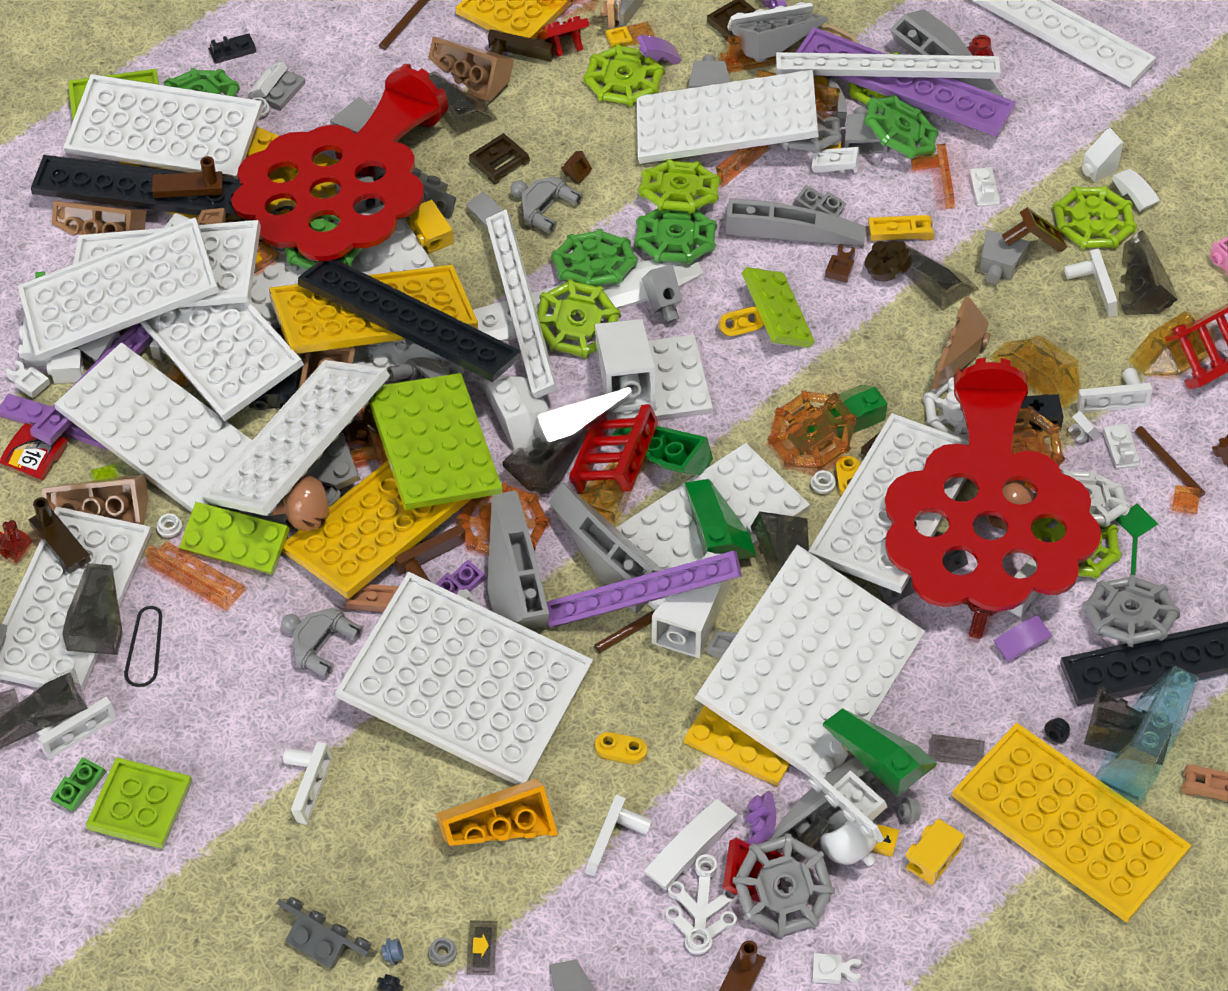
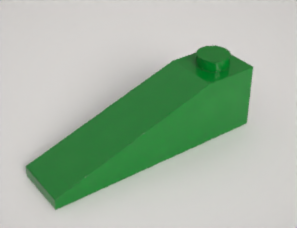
[789,385,888,455]
[612,426,713,475]
[685,479,756,560]
[823,708,937,797]

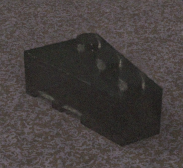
[750,511,809,582]
[1084,686,1173,765]

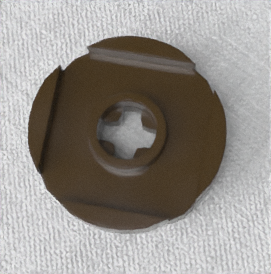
[865,241,912,282]

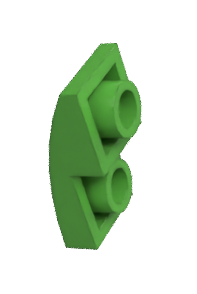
[50,757,107,812]

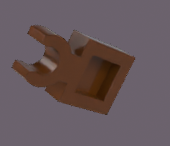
[825,244,855,283]

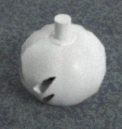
[820,809,878,866]

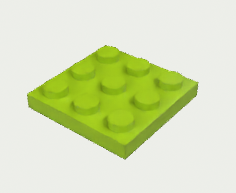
[86,757,192,849]

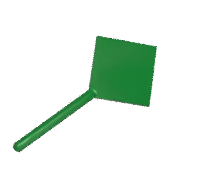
[1115,503,1158,575]

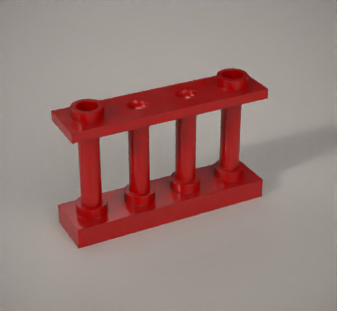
[1165,299,1228,389]
[569,404,658,494]

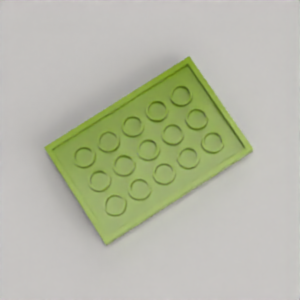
[369,373,503,510]

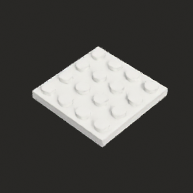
[614,334,713,420]

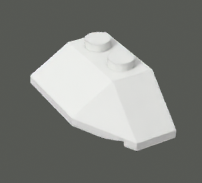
[479,374,551,454]

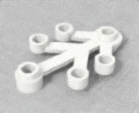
[665,854,739,955]

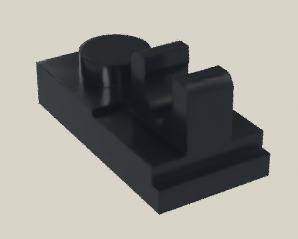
[208,33,257,64]

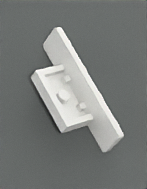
[727,2,814,31]
[806,766,888,843]

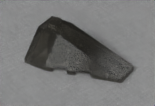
[429,71,497,136]
[1119,230,1178,315]
[889,245,979,311]
[533,387,631,450]
[502,418,591,494]
[62,563,123,655]
[0,668,88,749]

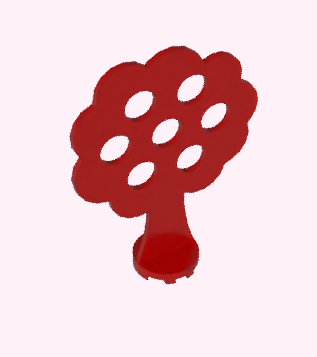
[231,64,448,261]
[884,357,1101,612]

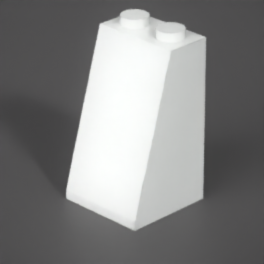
[595,319,656,413]
[651,552,731,659]

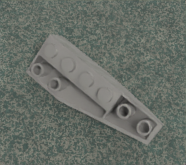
[890,9,1003,97]
[726,198,866,246]
[548,482,663,613]
[487,490,549,630]
[768,757,885,852]

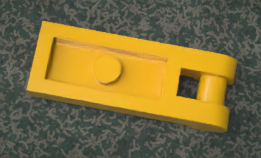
[868,215,935,241]

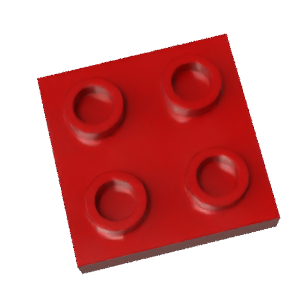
[538,16,590,57]

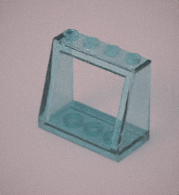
[1095,666,1199,806]

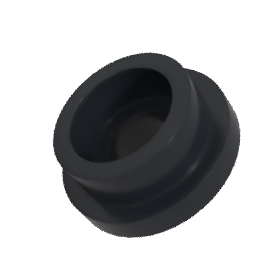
[1044,718,1070,743]
[376,974,404,991]

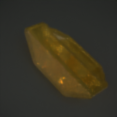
[1128,311,1215,376]
[990,335,1081,408]

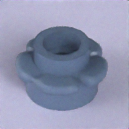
[382,938,404,965]

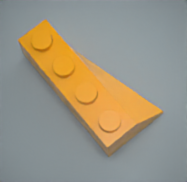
[435,779,558,846]

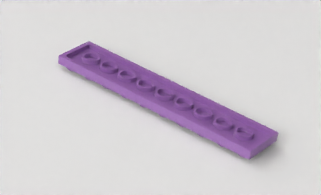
[796,27,1016,137]

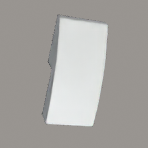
[1111,169,1160,212]

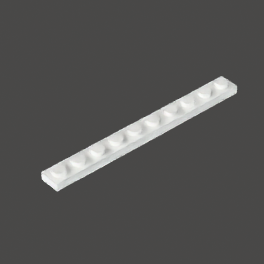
[776,52,1000,79]
[486,210,558,399]

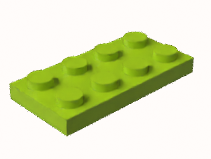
[742,267,815,348]
[179,502,290,575]

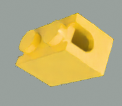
[406,200,454,254]
[905,818,965,885]

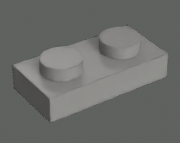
[262,70,306,111]

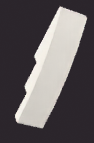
[644,799,738,890]

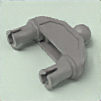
[510,177,583,235]
[387,357,464,382]
[281,609,363,678]

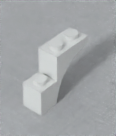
[19,316,84,384]

